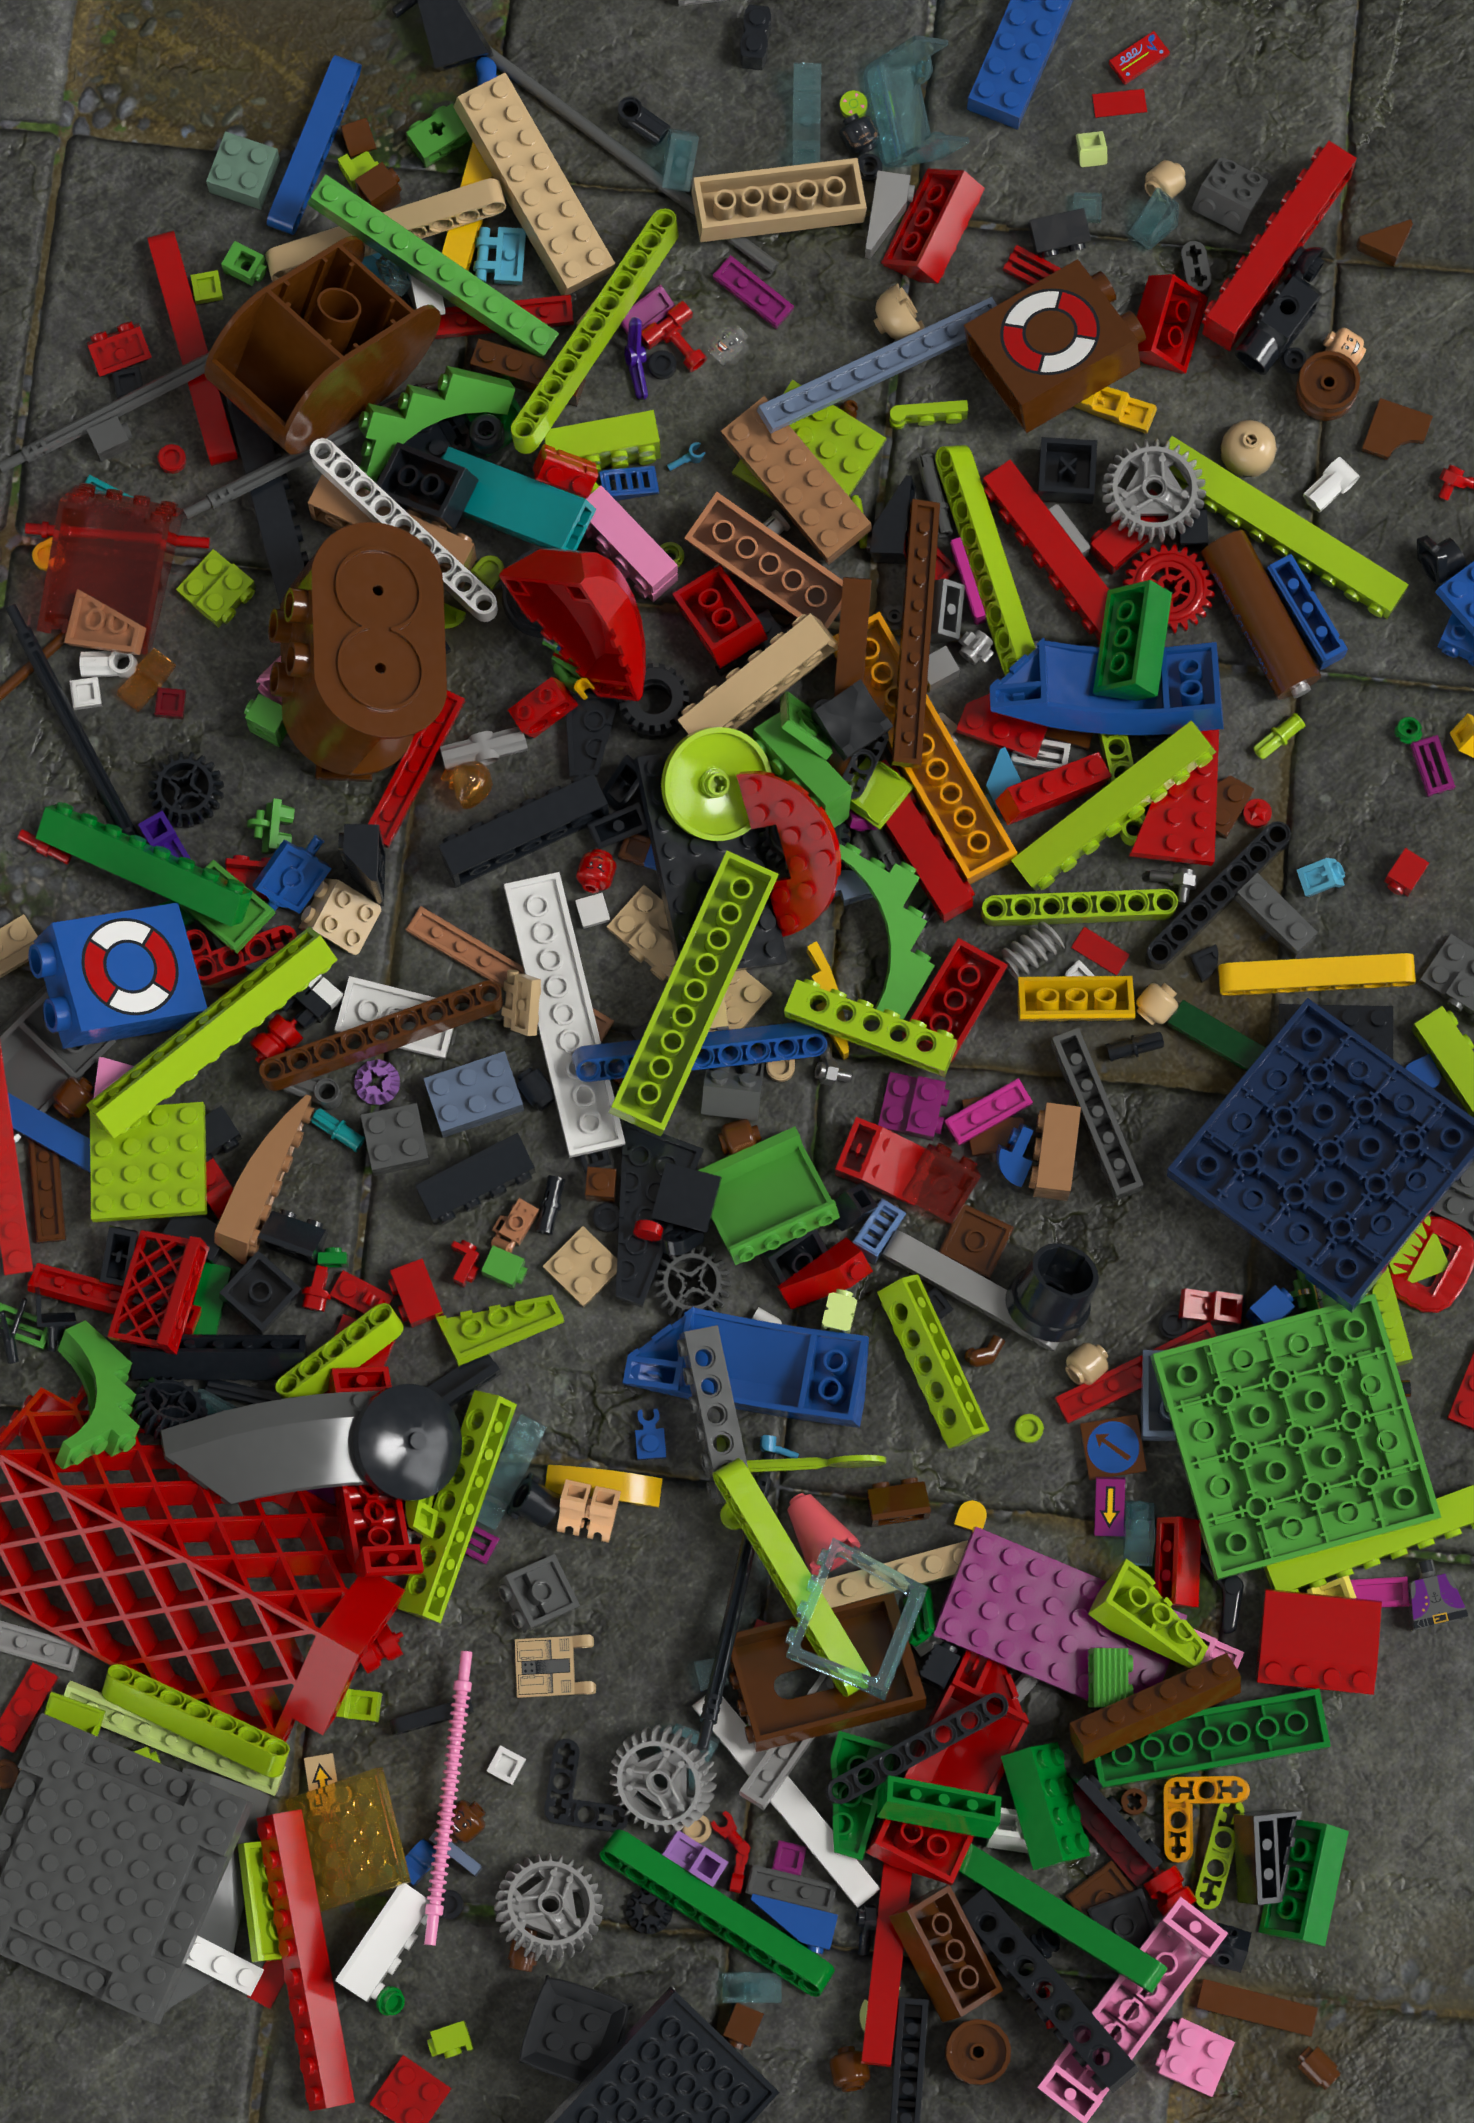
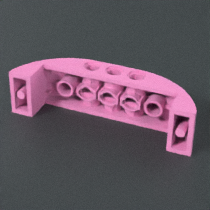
[1037,1897,1228,2123]

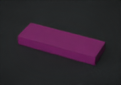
[713,255,794,329]

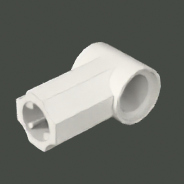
[1303,457,1360,513]
[80,651,138,679]

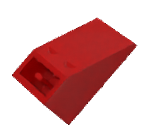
[835,1117,935,1206]

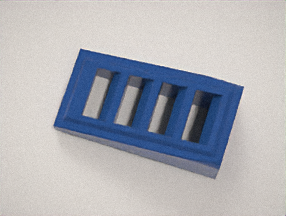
[599,466,659,501]

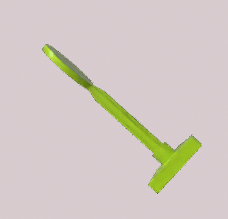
[717,1437,886,1473]

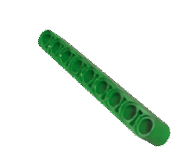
[599,1829,835,1997]
[958,1844,1168,1993]

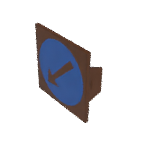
[1080,1414,1147,1481]

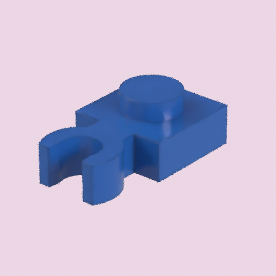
[635,1409,666,1460]

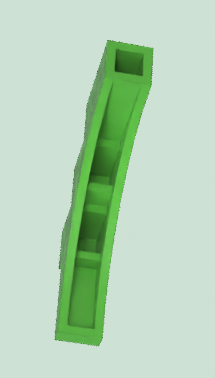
[358,366,515,492]
[839,843,935,1019]
[55,1320,140,1469]

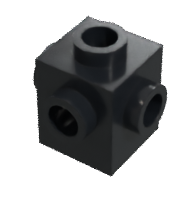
[1207,1923,1252,1973]

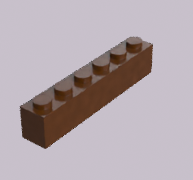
[1070,1653,1241,1763]

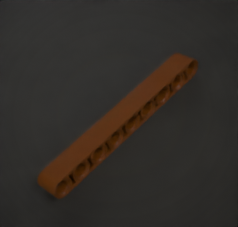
[259,980,503,1091]

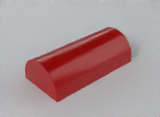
[902,938,1008,1064]

